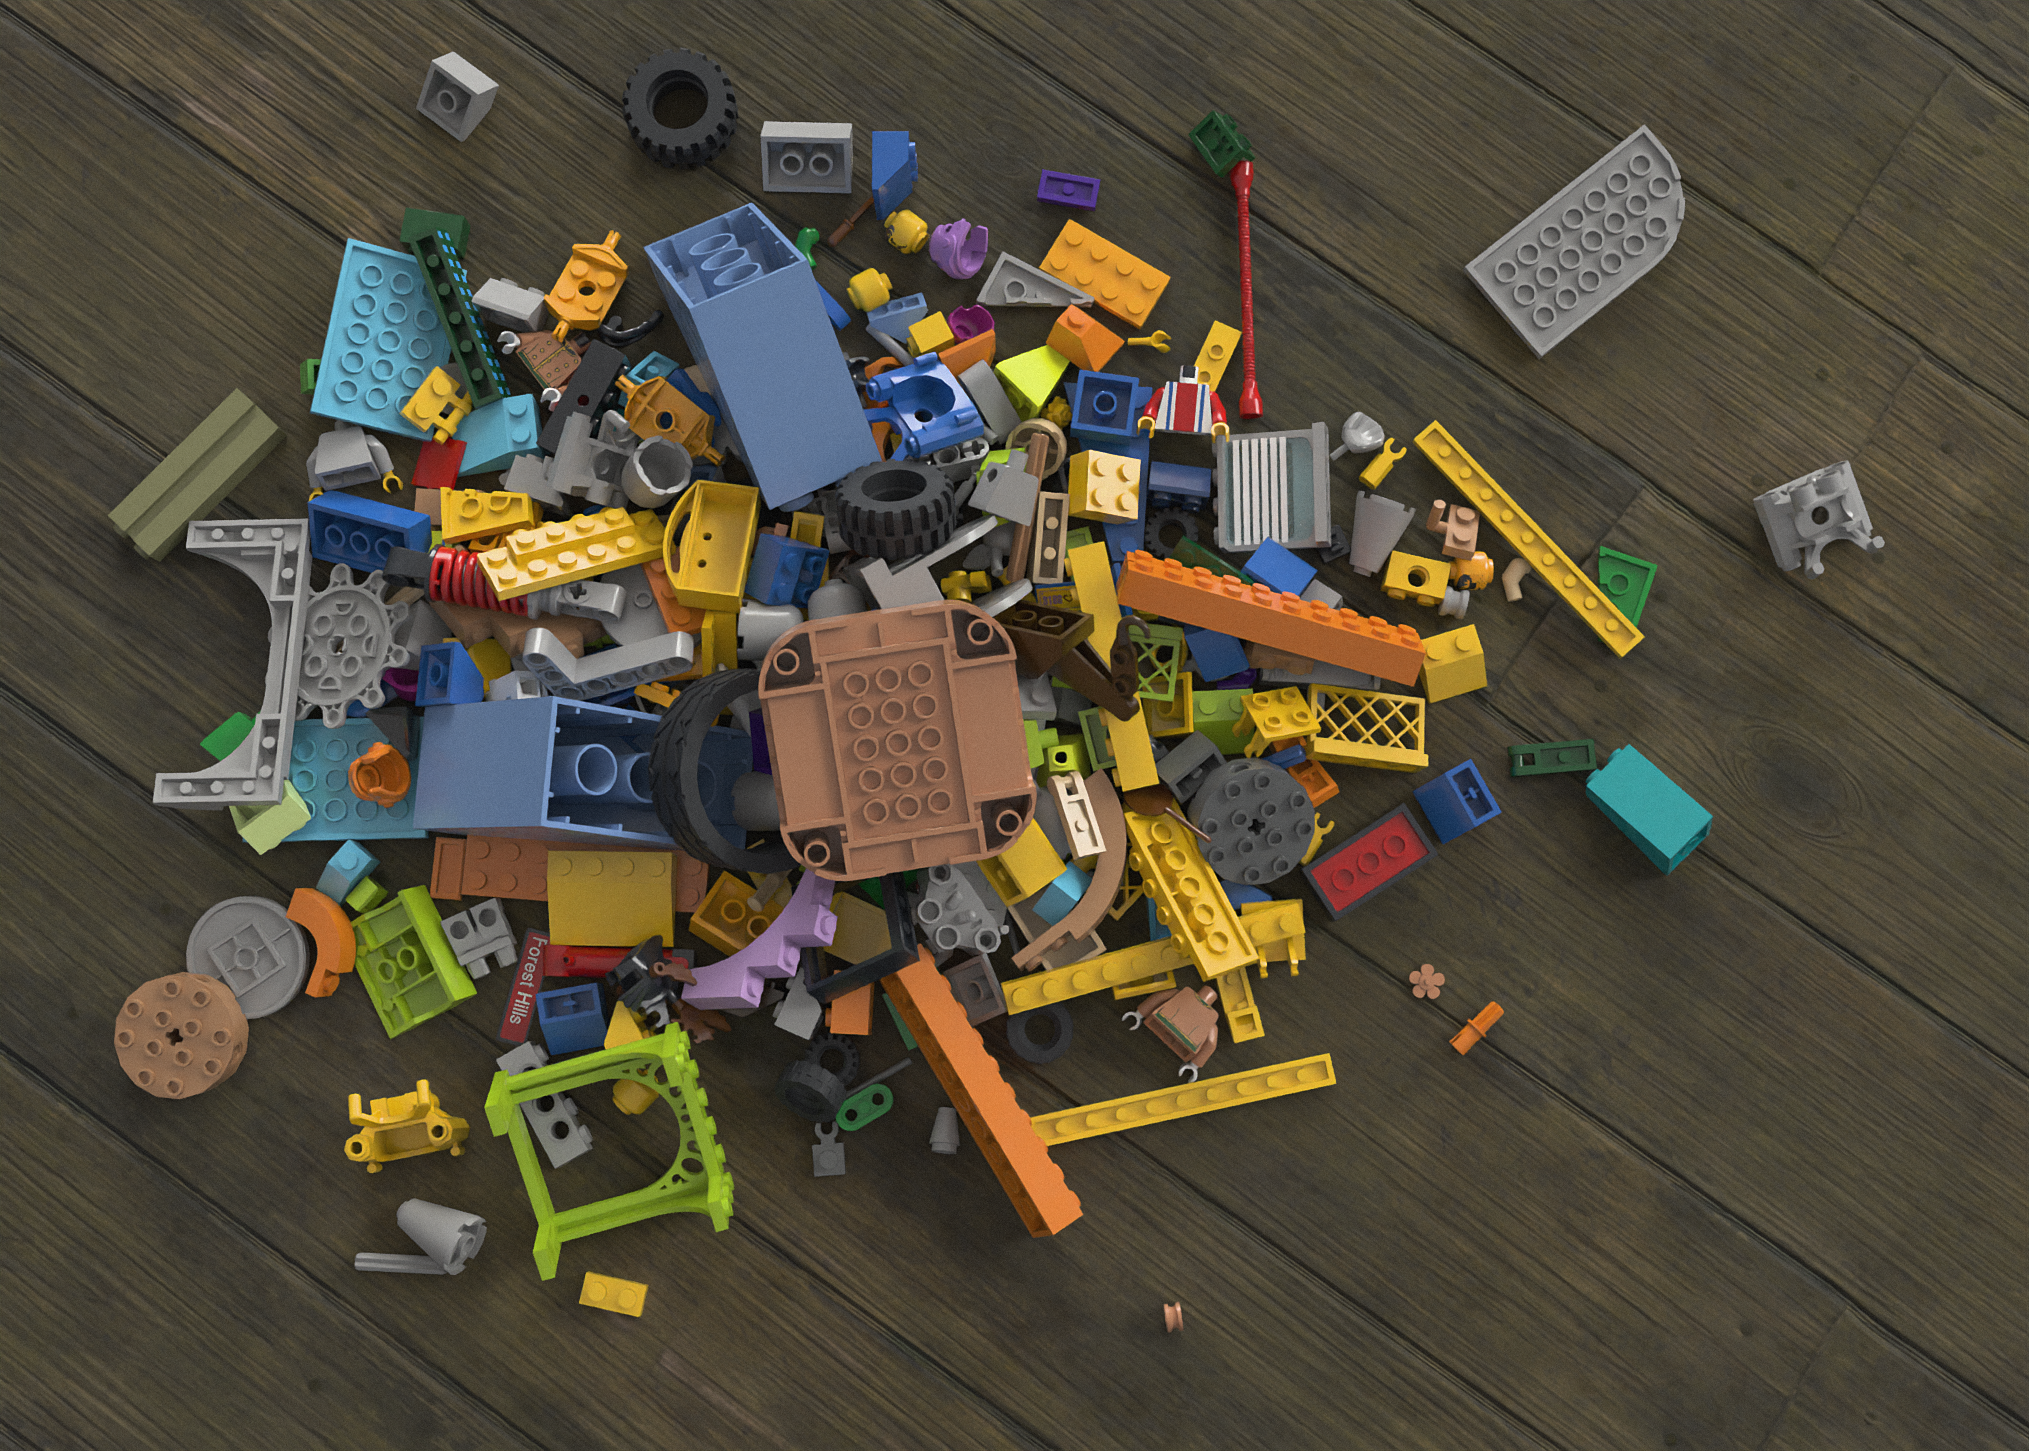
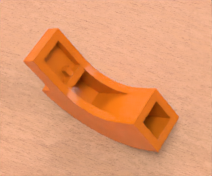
[1268,736,1339,808]
[285,888,356,998]

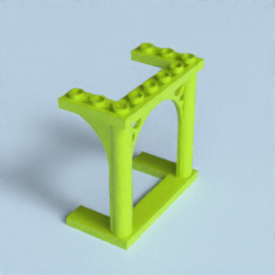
[484,1022,734,1281]

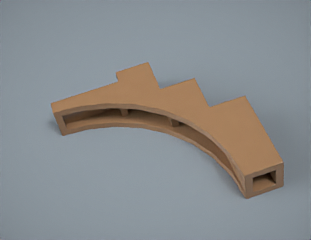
[429,590,607,659]

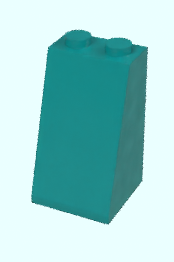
[1586,744,1713,876]

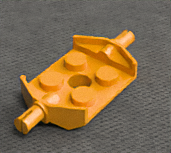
[615,375,725,467]

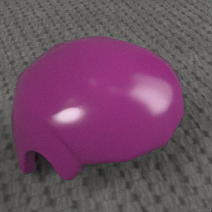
[946,304,995,345]

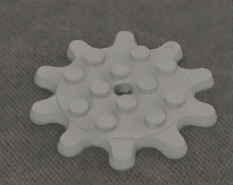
[265,563,412,729]

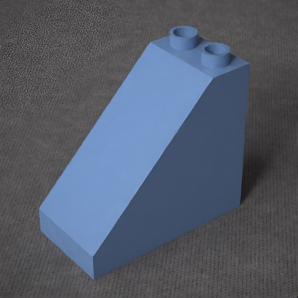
[643,203,882,512]
[413,696,753,851]

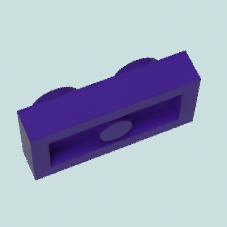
[1037,169,1100,212]

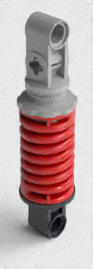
[381,544,627,623]

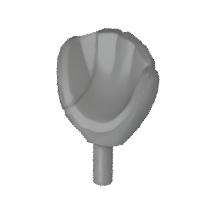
[1330,412,1385,461]

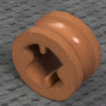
[1164,1302,1183,1333]

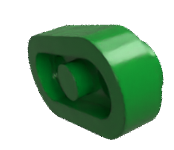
[835,1084,894,1131]

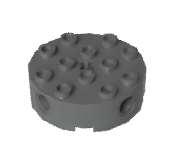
[1187,757,1315,885]

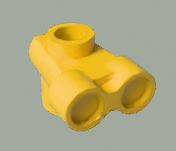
[941,571,992,603]

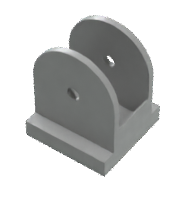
[842,514,1033,617]

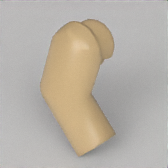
[1502,558,1531,602]

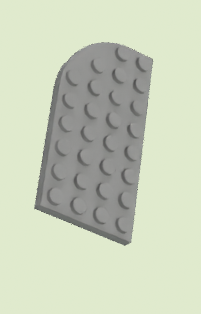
[1463,124,1685,359]

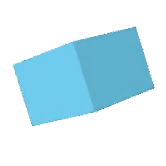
[1032,861,1092,926]

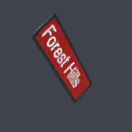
[496,928,550,1046]

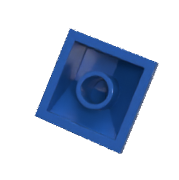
[415,642,484,707]

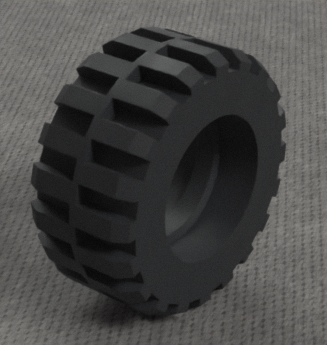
[622,48,739,169]
[835,459,956,560]

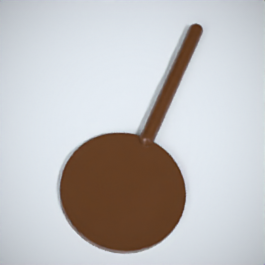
[1124,783,1212,843]

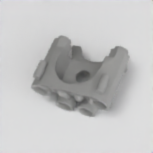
[539,410,642,510]
[1753,460,1885,579]
[907,864,1009,967]

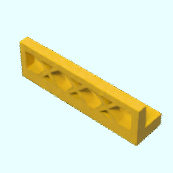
[701,609,739,715]

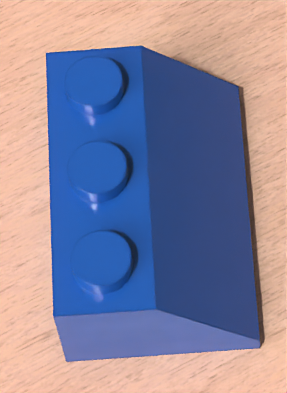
[872,131,918,220]

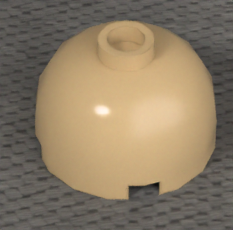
[1005,418,1067,479]

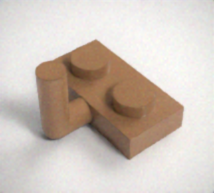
[1426,500,1480,561]

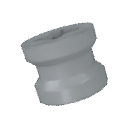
[1438,586,1470,620]

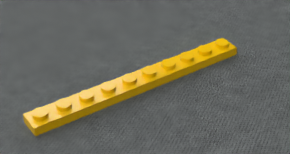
[1413,420,1644,659]
[1000,901,1305,1015]
[1030,1053,1336,1146]

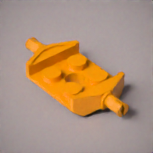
[544,230,629,342]

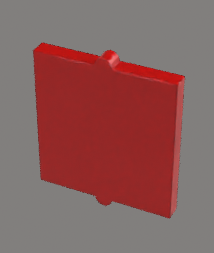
[411,437,467,490]

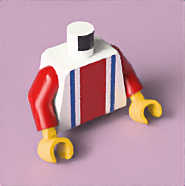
[1136,366,1230,443]

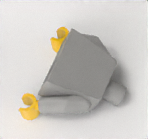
[306,420,403,501]

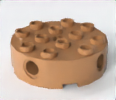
[114,972,249,1099]

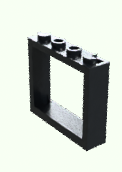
[791,871,920,1004]

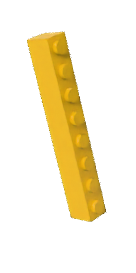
[1064,541,1160,792]

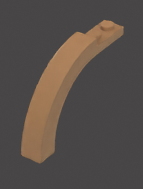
[1012,768,1128,972]

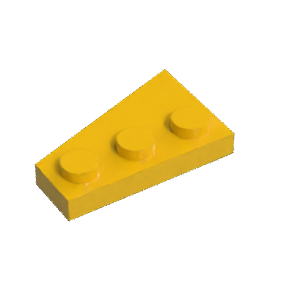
[440,487,533,545]

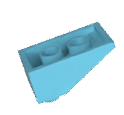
[452,394,545,477]

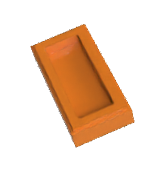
[430,837,467,901]

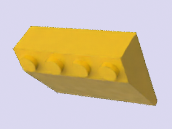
[547,851,677,947]

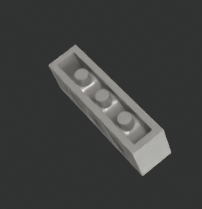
[496,1041,593,1169]

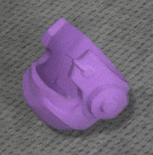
[929,218,988,280]

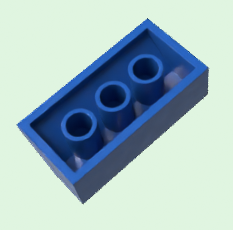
[308,490,432,573]

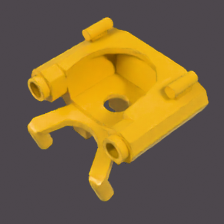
[344,1080,470,1173]

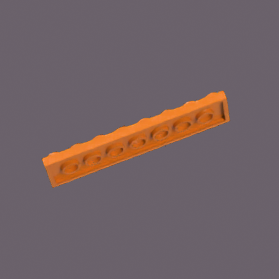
[461,835,710,913]

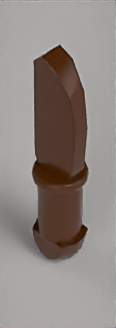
[826,196,874,248]

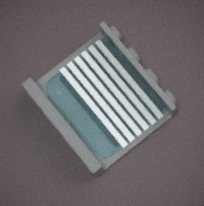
[1212,422,1331,553]

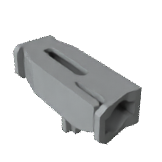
[1259,659,1381,717]

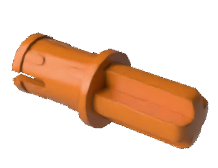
[1449,1001,1504,1056]

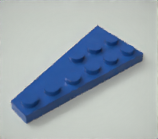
[1063,382,1152,563]

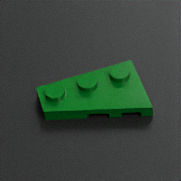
[1598,546,1658,643]

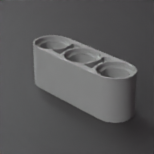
[957,359,1022,446]

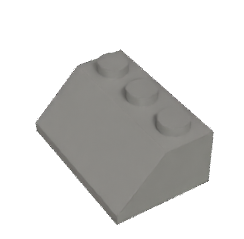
[761,121,853,193]

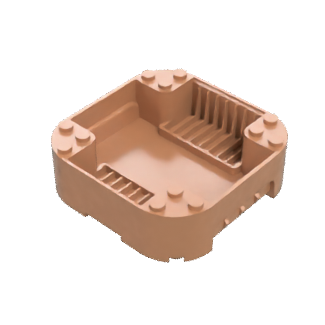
[758,600,1037,881]

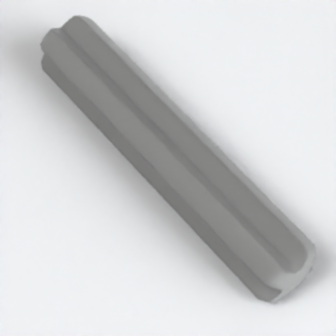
[355,1253,447,1275]

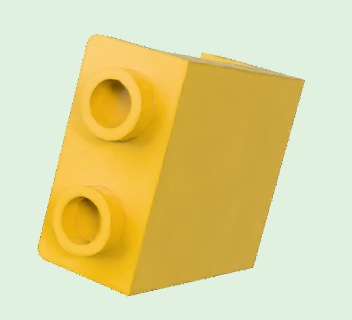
[823,891,892,965]

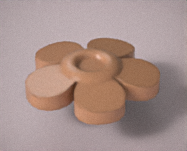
[1409,964,1445,999]

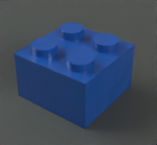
[1070,370,1139,445]

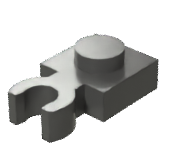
[812,1121,846,1177]

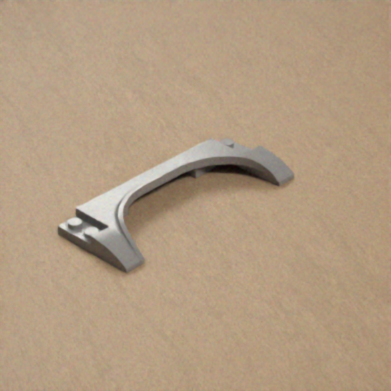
[153,519,312,810]

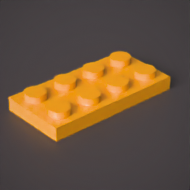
[1039,219,1171,329]

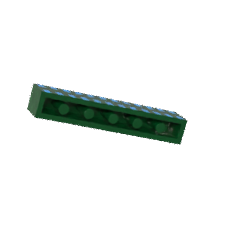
[408,227,512,408]

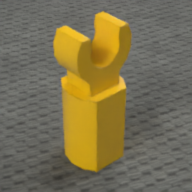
[1359,438,1407,490]
[1298,812,1334,867]

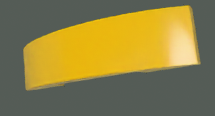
[1215,967,1265,1043]

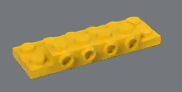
[477,507,676,601]
[1123,798,1259,982]

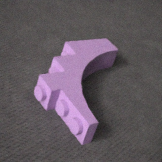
[681,868,838,1010]

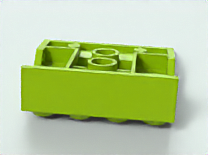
[351,885,477,1039]

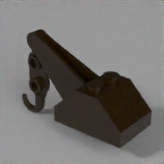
[992,599,1151,722]

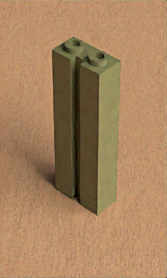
[108,388,287,562]

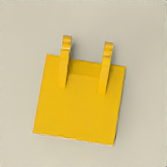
[1232,686,1321,758]
[1241,899,1306,979]

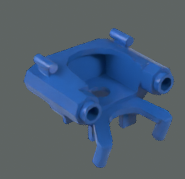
[863,352,984,461]

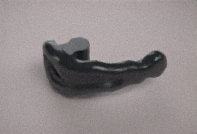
[597,310,664,348]

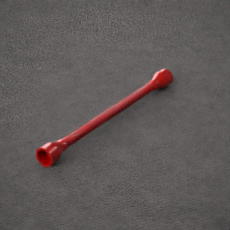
[1230,160,1263,419]

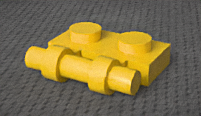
[399,366,473,445]

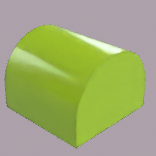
[345,875,388,914]

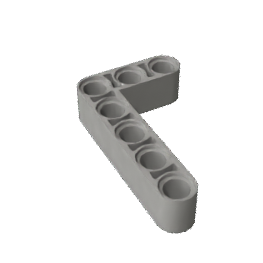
[522,628,694,701]

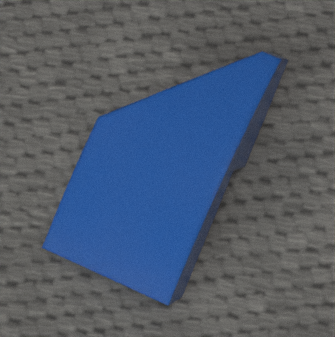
[1219,880,1273,910]

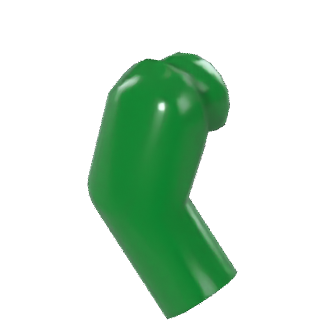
[795,227,819,271]

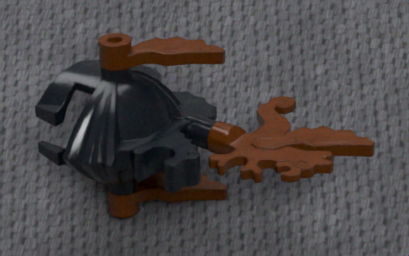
[605,935,732,1044]

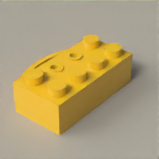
[663,480,761,613]

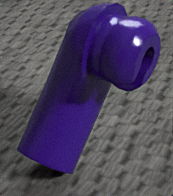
[1216,668,1257,690]

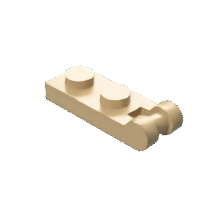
[1047,771,1106,860]

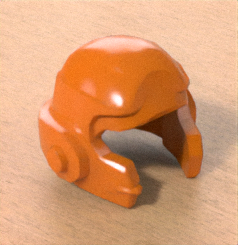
[348,742,411,808]

